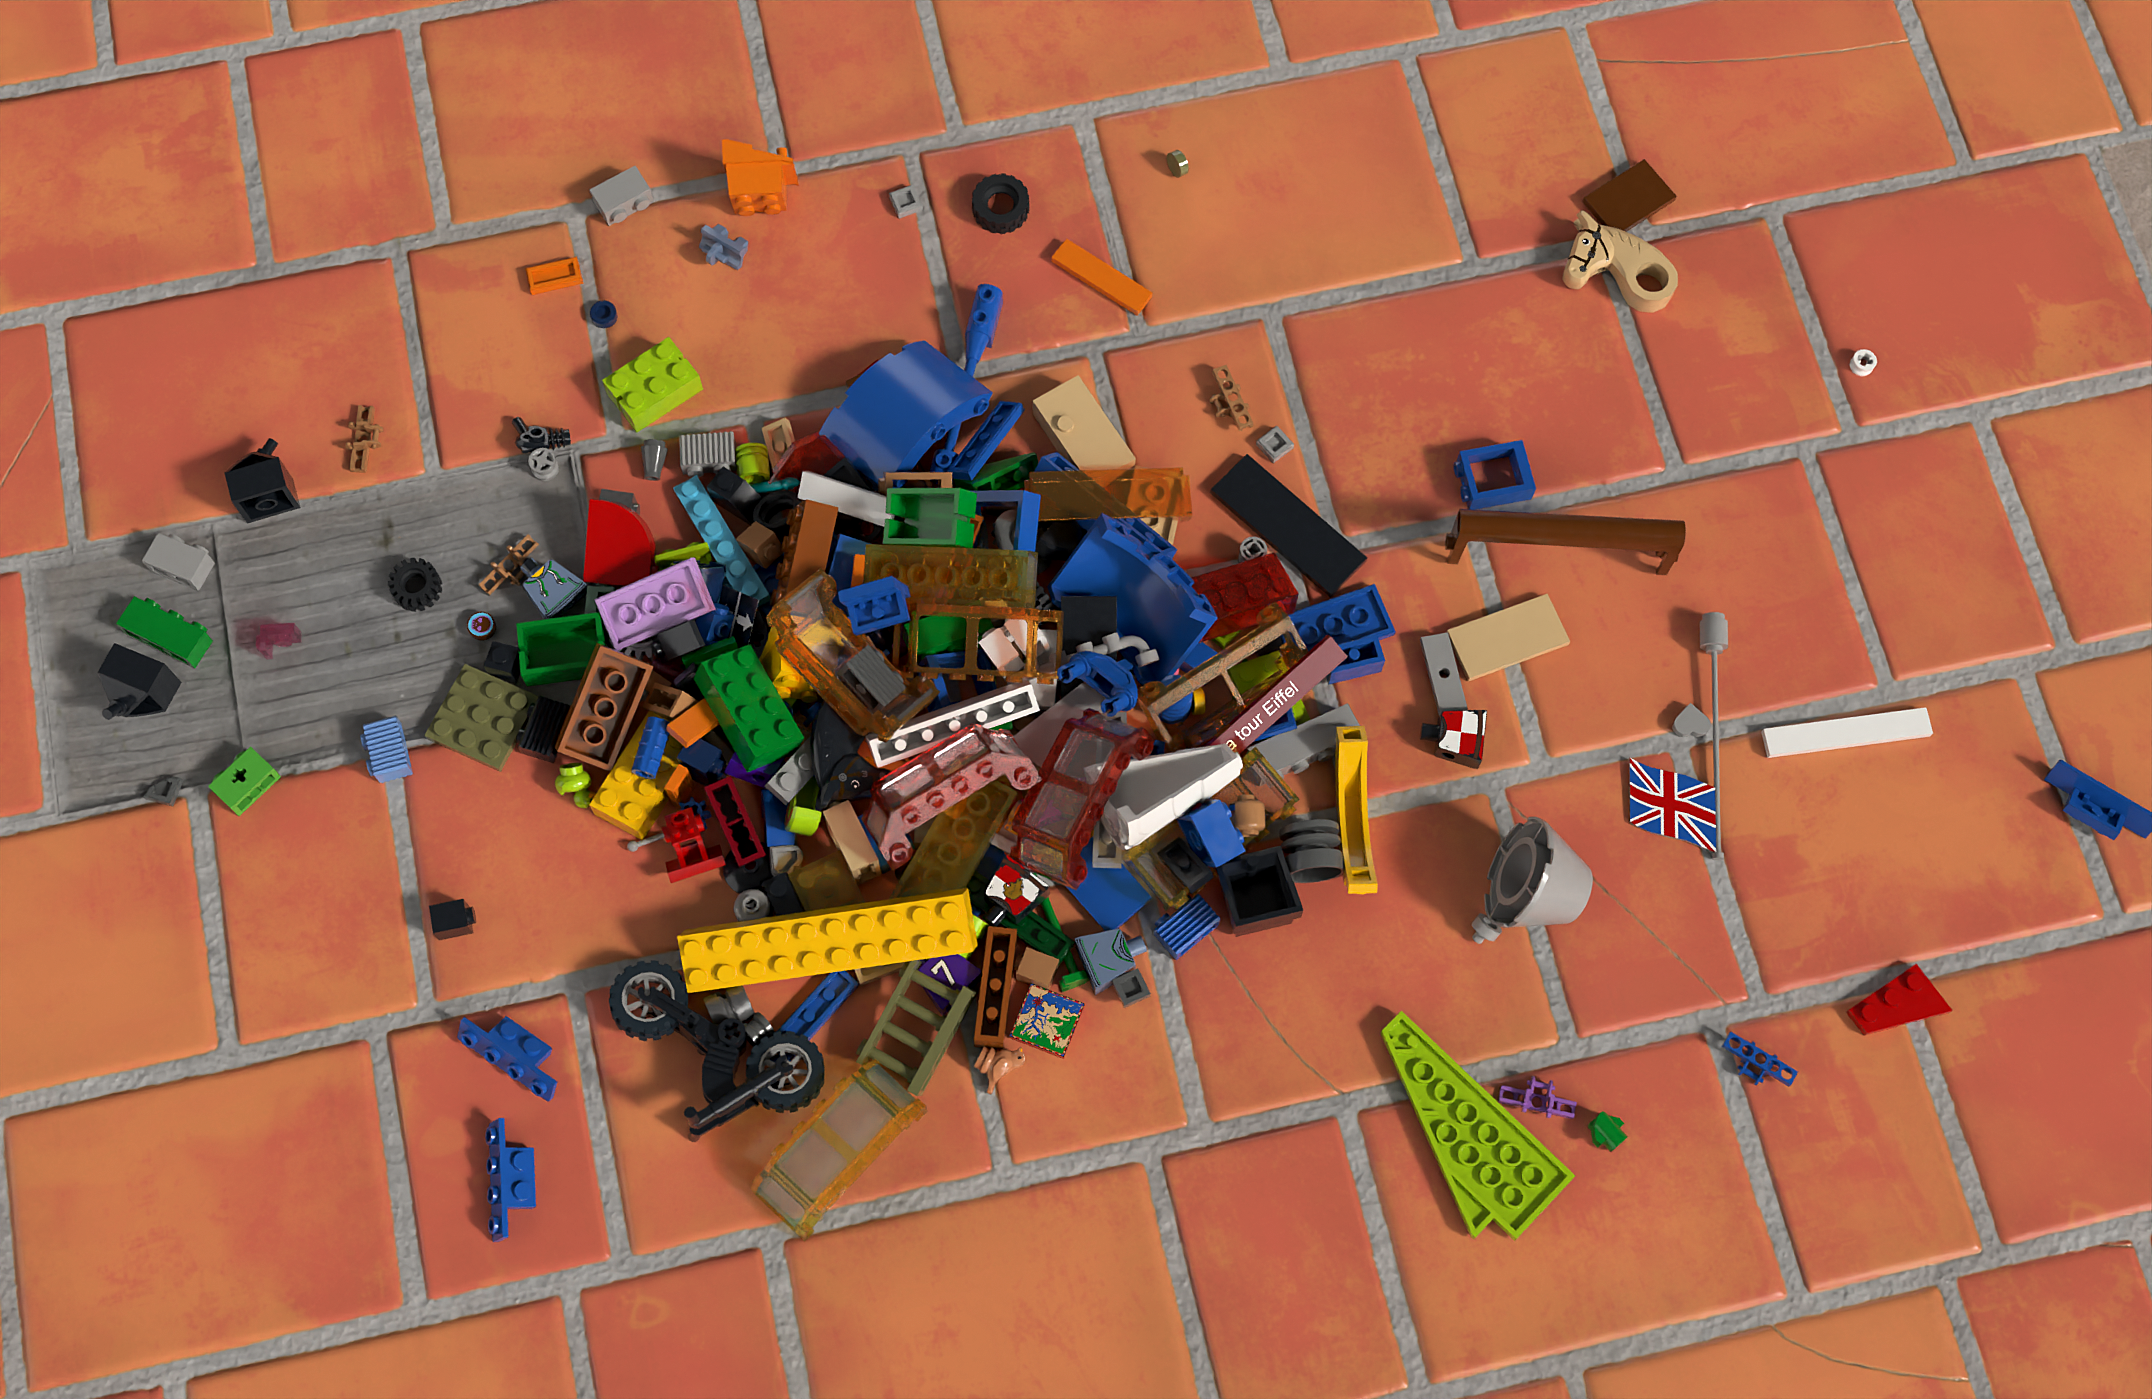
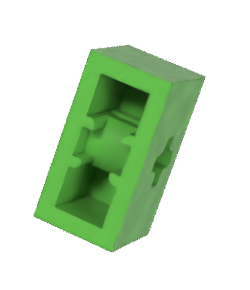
[208,746,281,816]

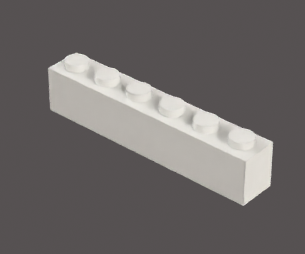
[865,679,1040,768]

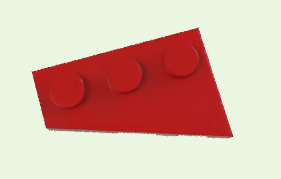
[1846,963,1953,1036]

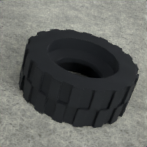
[972,173,1029,234]

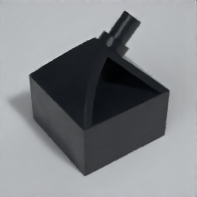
[225,438,301,524]
[98,643,182,720]

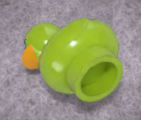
[555,763,596,808]

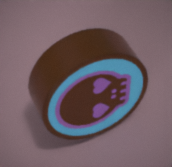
[467,611,496,641]

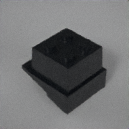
[1215,846,1303,937]

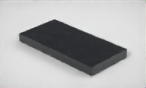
[1061,596,1117,699]

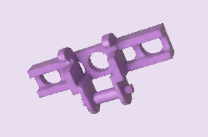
[1498,1076,1577,1119]

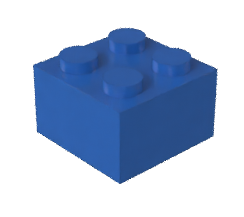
[1176,799,1246,868]

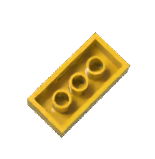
[589,711,684,840]

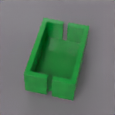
[883,488,977,549]
[516,612,608,687]

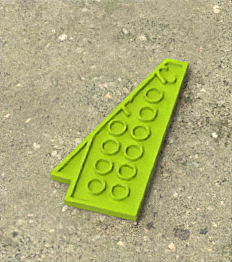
[1380,1011,1575,1241]

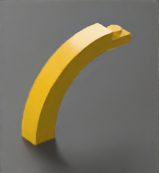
[1335,726,1378,894]

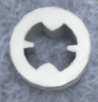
[1849,349,1877,376]

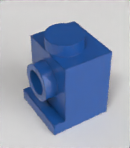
[695,603,735,646]

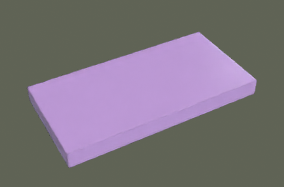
[594,557,716,651]

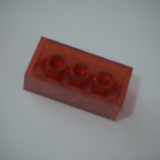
[1191,552,1299,643]

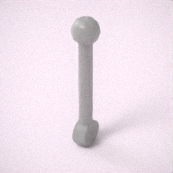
[627,833,664,852]

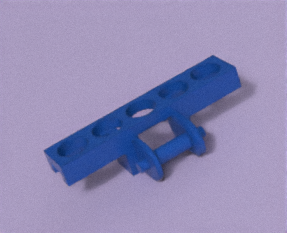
[1721,1032,1798,1087]

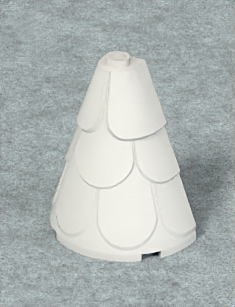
[1084,744,1243,850]

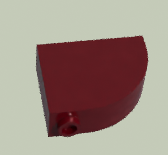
[704,776,766,867]

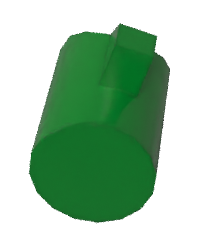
[1588,1112,1628,1152]

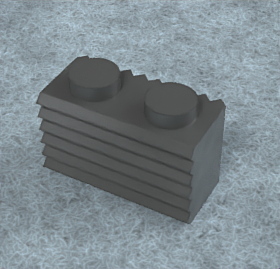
[838,645,907,715]

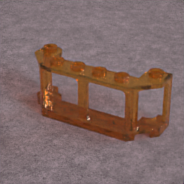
[889,603,1064,685]

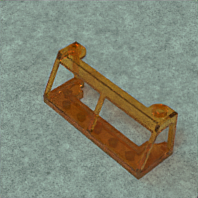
[1137,602,1309,753]

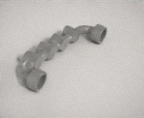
[1006,633,1159,686]

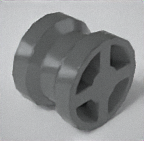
[743,1012,775,1047]

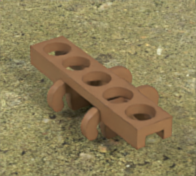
[1209,365,1253,431]
[345,405,383,473]
[478,534,539,596]

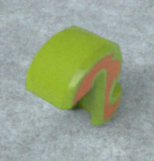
[784,776,822,836]

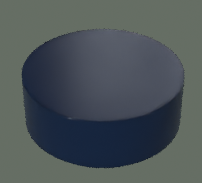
[590,300,618,328]

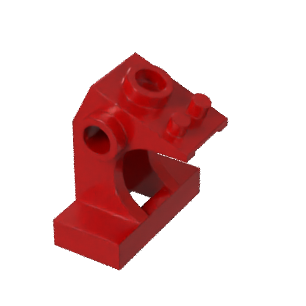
[661,807,726,883]

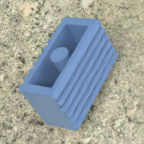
[360,716,413,783]

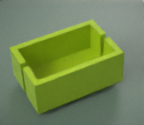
[602,337,703,433]

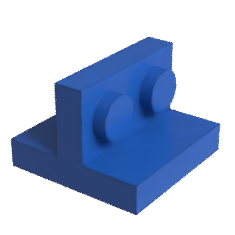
[838,576,910,635]

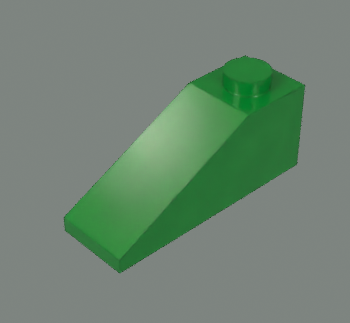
[954,452,1038,491]

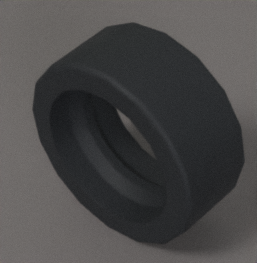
[753,490,802,542]

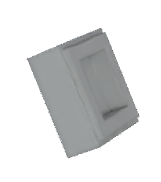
[889,185,923,219]
[1256,426,1294,463]

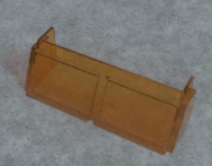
[1024,467,1192,522]

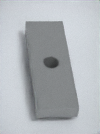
[1420,632,1468,716]

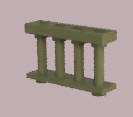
[856,960,978,1096]

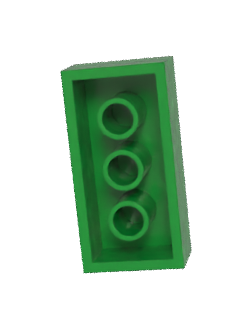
[694,645,804,773]

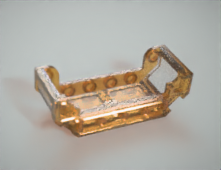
[766,568,940,743]

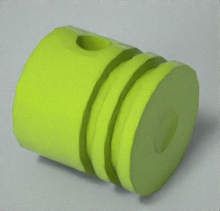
[735,442,770,484]

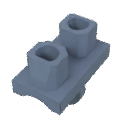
[699,224,748,270]

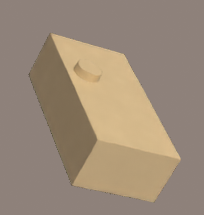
[1033,375,1136,489]

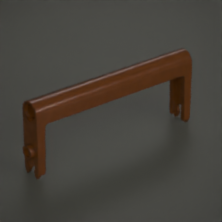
[1445,509,1686,575]

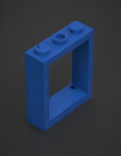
[956,490,1041,599]

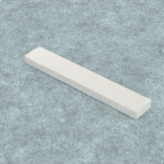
[1761,707,1933,758]

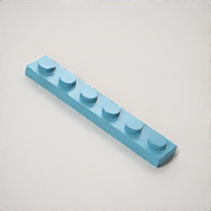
[673,475,770,607]

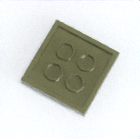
[424,664,538,772]

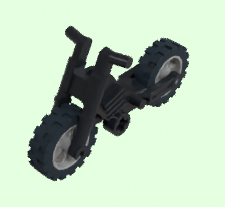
[609,960,825,1142]

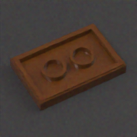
[1582,159,1677,232]

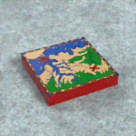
[1009,983,1085,1059]

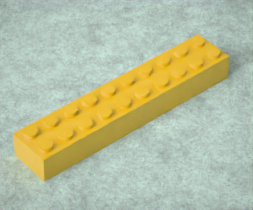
[677,888,978,993]

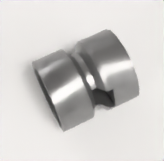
[703,985,755,1030]

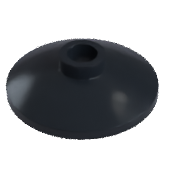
[723,842,774,894]

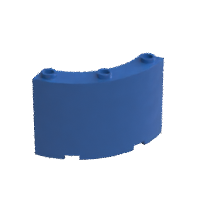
[817,341,993,488]
[1047,513,1218,690]

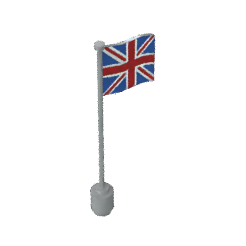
[1629,612,1728,860]

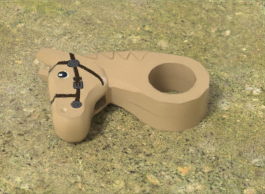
[1562,210,1678,313]

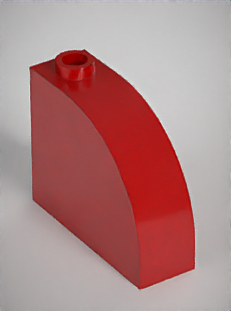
[583,499,659,586]

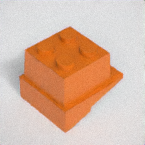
[722,139,799,216]

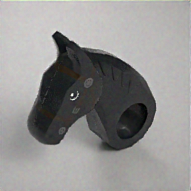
[810,681,897,812]

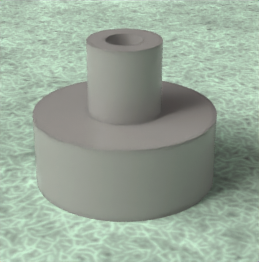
[1472,913,1502,944]

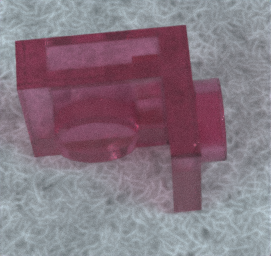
[256,623,302,659]

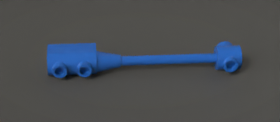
[929,284,1003,485]

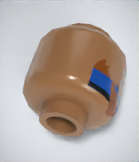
[1228,795,1265,837]

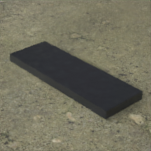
[1210,454,1367,597]

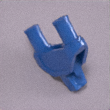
[1057,651,1138,717]

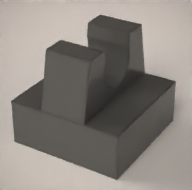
[1112,968,1151,1008]

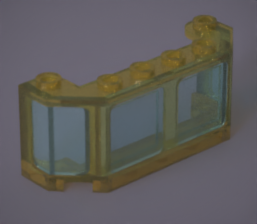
[751,1059,928,1242]

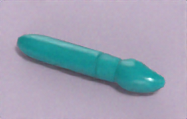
[749,477,800,493]

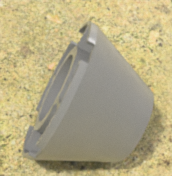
[1484,817,1593,928]

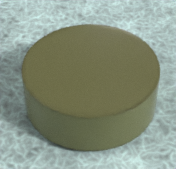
[1167,150,1189,178]

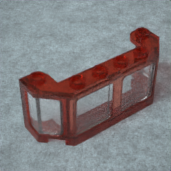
[1010,708,1155,890]
[862,723,1042,871]

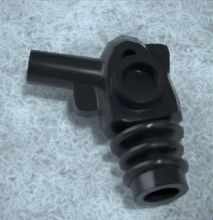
[512,417,571,453]

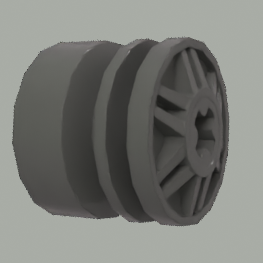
[1279,819,1345,883]

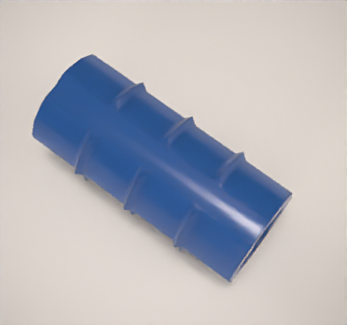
[632,717,670,779]

